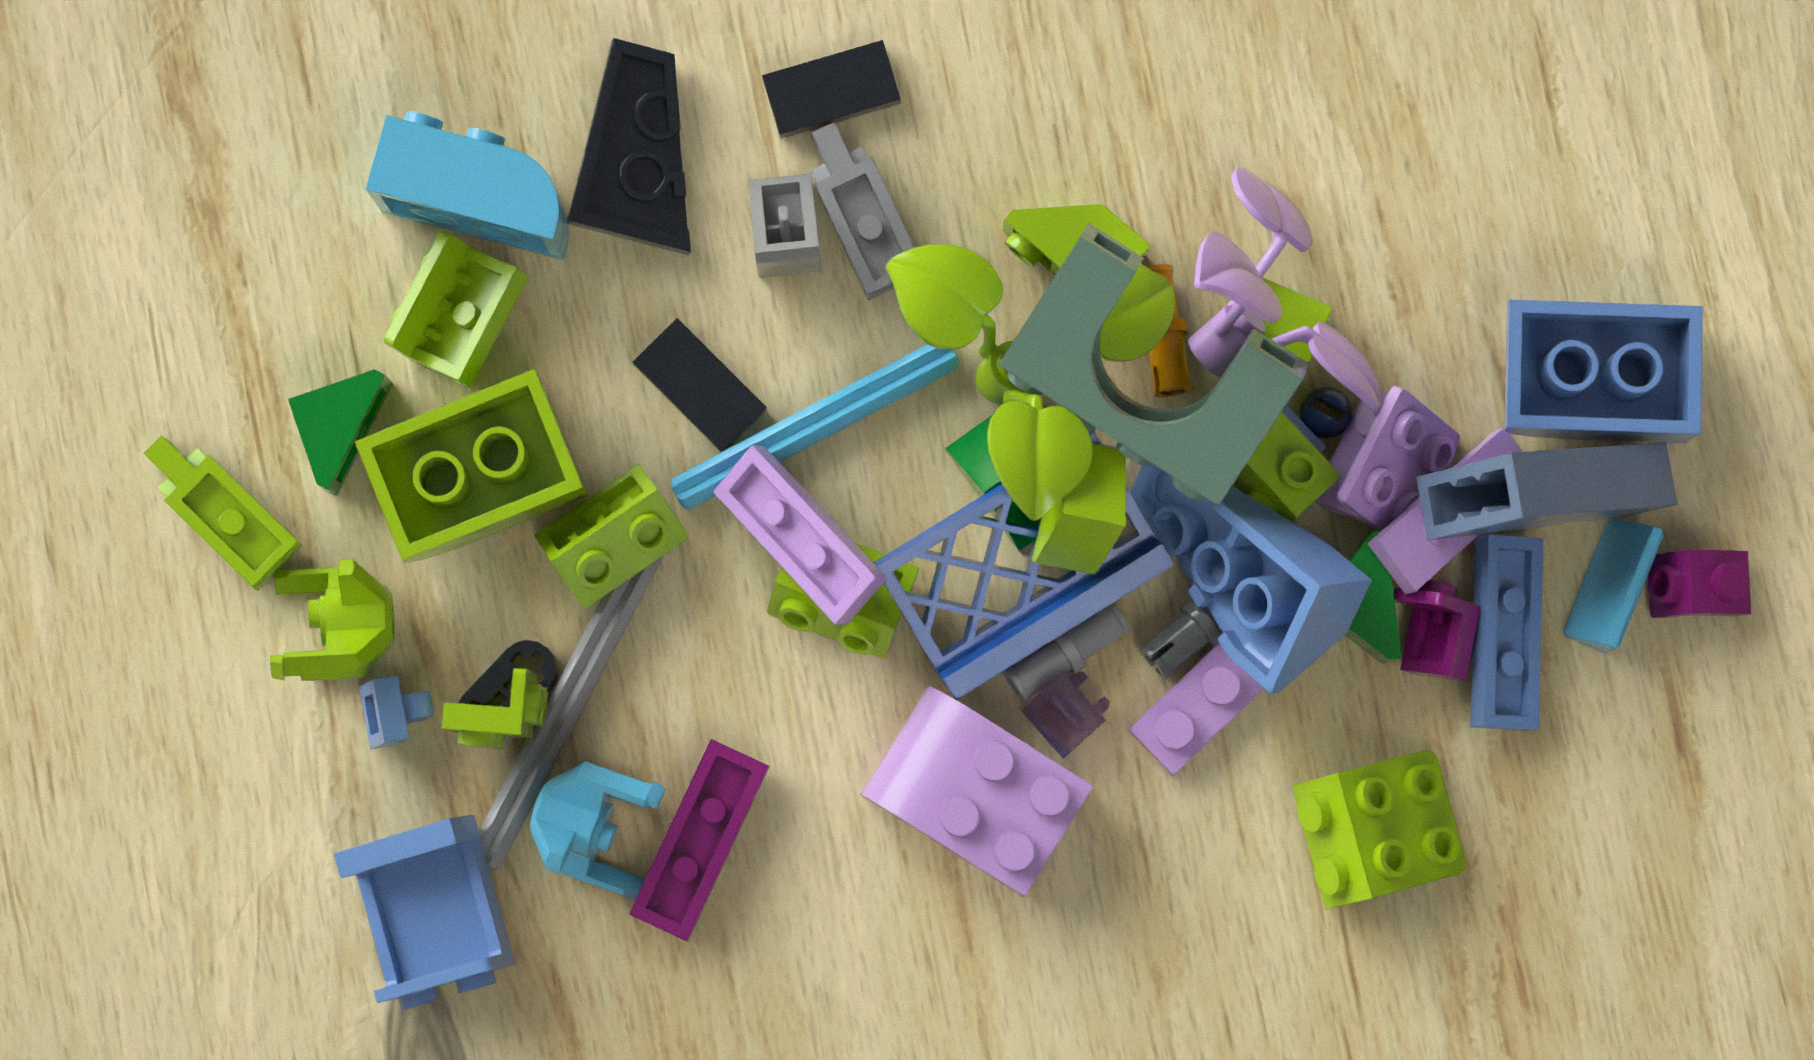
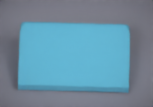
[1564,520,1664,653]

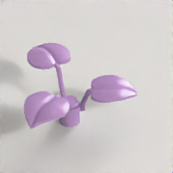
[1188,166,1383,417]

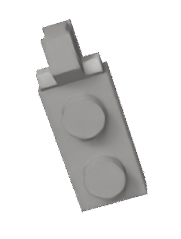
[811,122,915,301]

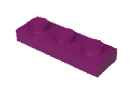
[629,739,770,942]

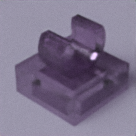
[1021,671,1110,759]

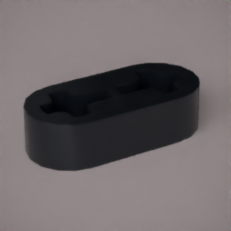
[458,640,559,739]

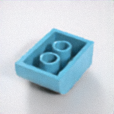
[365,111,569,261]

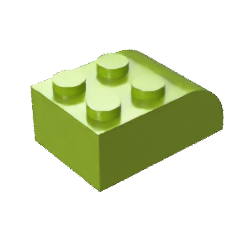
[355,369,589,562]

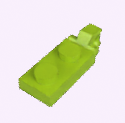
[143,435,303,591]

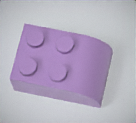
[860,686,1094,897]

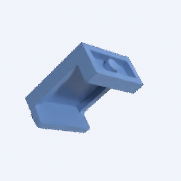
[334,815,515,1010]

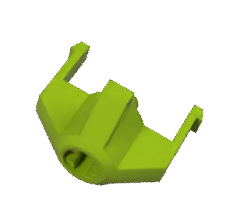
[270,559,395,681]

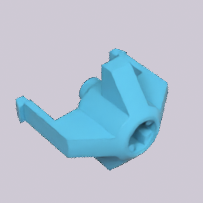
[530,761,665,899]

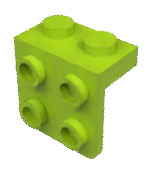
[1291,750,1466,910]

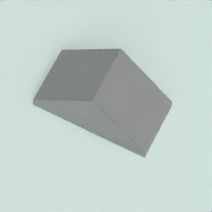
[748,174,822,278]

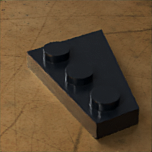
[567,38,691,255]

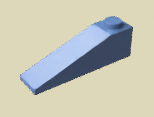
[1130,463,1372,694]

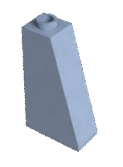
[1416,442,1677,541]

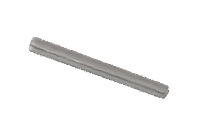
[479,556,664,869]

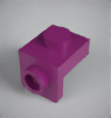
[1647,549,1751,618]
[1393,580,1481,681]

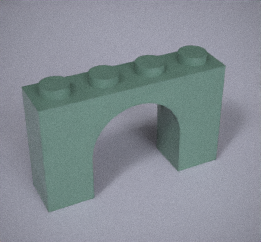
[998,223,1309,506]

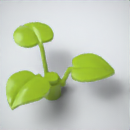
[885,244,1175,521]

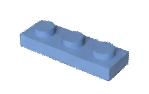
[1470,534,1543,731]

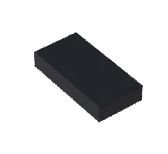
[762,40,901,139]
[632,318,767,452]

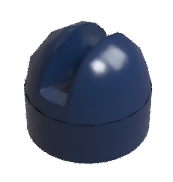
[1300,387,1352,440]

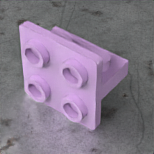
[1315,386,1460,531]

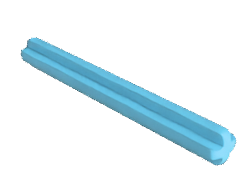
[671,344,959,509]

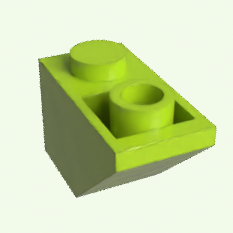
[1003,204,1151,275]

